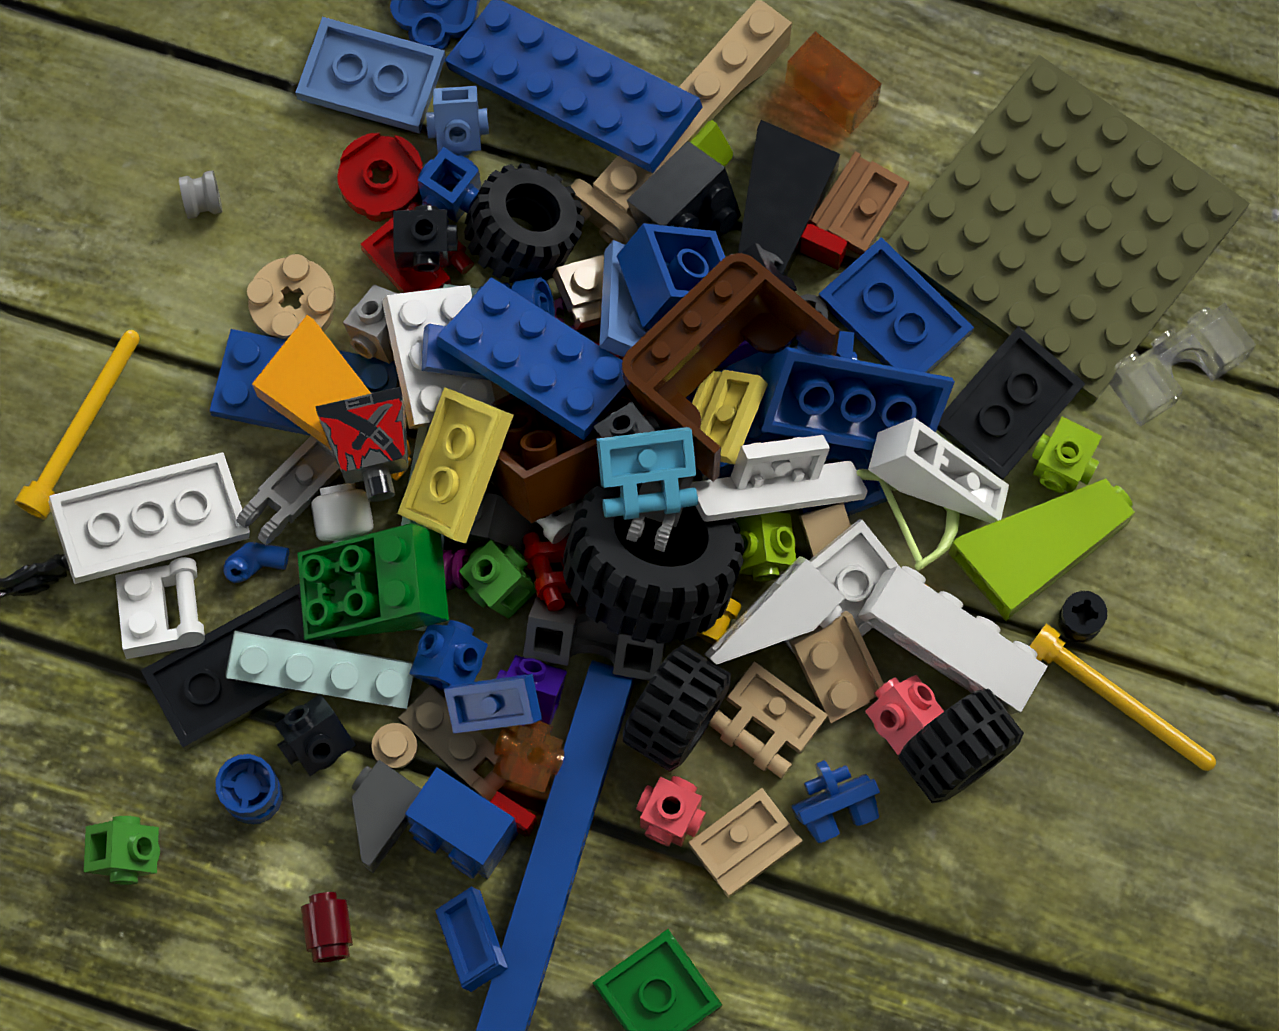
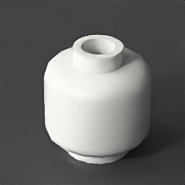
[311,483,374,543]

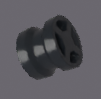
[1058,590,1108,643]

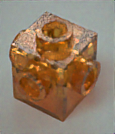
[493,721,565,793]

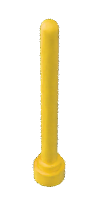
[14,330,140,520]
[1030,623,1216,771]

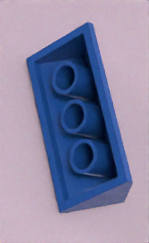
[759,347,955,450]

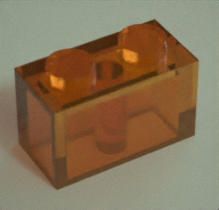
[785,31,882,134]

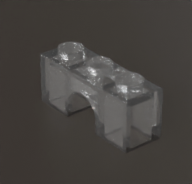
[1109,303,1256,427]

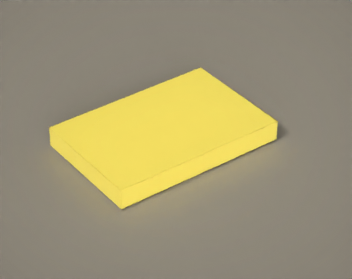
[397,387,514,544]

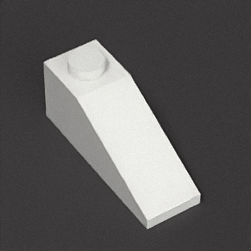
[868,418,1009,523]
[705,556,846,665]

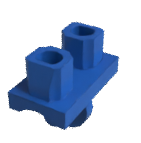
[791,760,880,843]

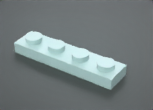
[226,631,413,709]

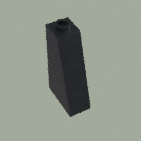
[738,120,841,276]

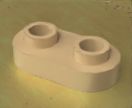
[571,179,638,245]

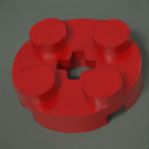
[337,133,423,222]

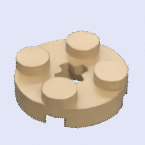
[247,254,336,340]

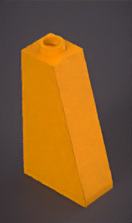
[252,315,412,481]

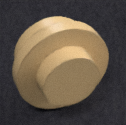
[371,723,418,769]

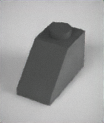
[446,492,541,555]
[352,760,421,873]

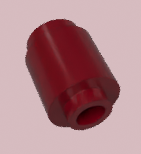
[301,892,353,963]

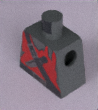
[315,387,408,502]

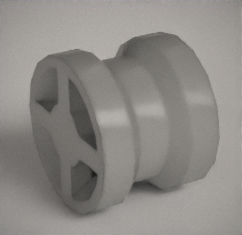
[179,170,223,219]

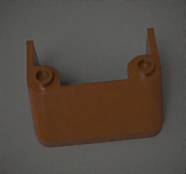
[622,253,840,482]

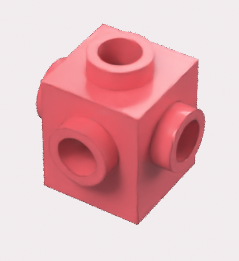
[865,675,944,755]
[636,776,706,847]

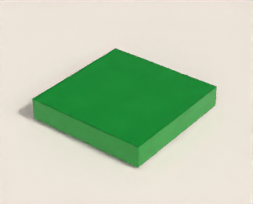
[592,929,722,1031]

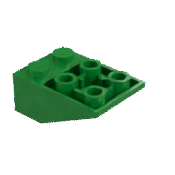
[297,523,449,641]

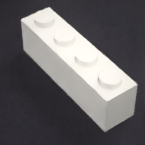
[857,566,1048,715]

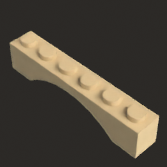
[593,0,792,220]

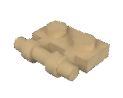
[709,661,828,779]

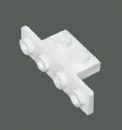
[690,435,868,522]

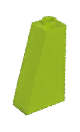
[949,478,1135,621]

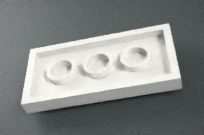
[48,452,250,584]

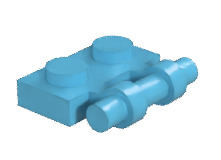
[596,427,698,520]

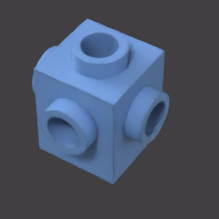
[426,86,489,156]

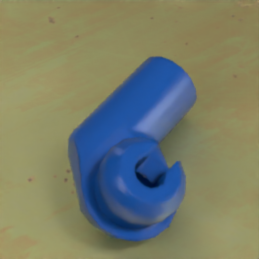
[224,542,289,583]

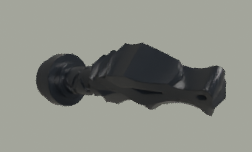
[0,553,70,599]

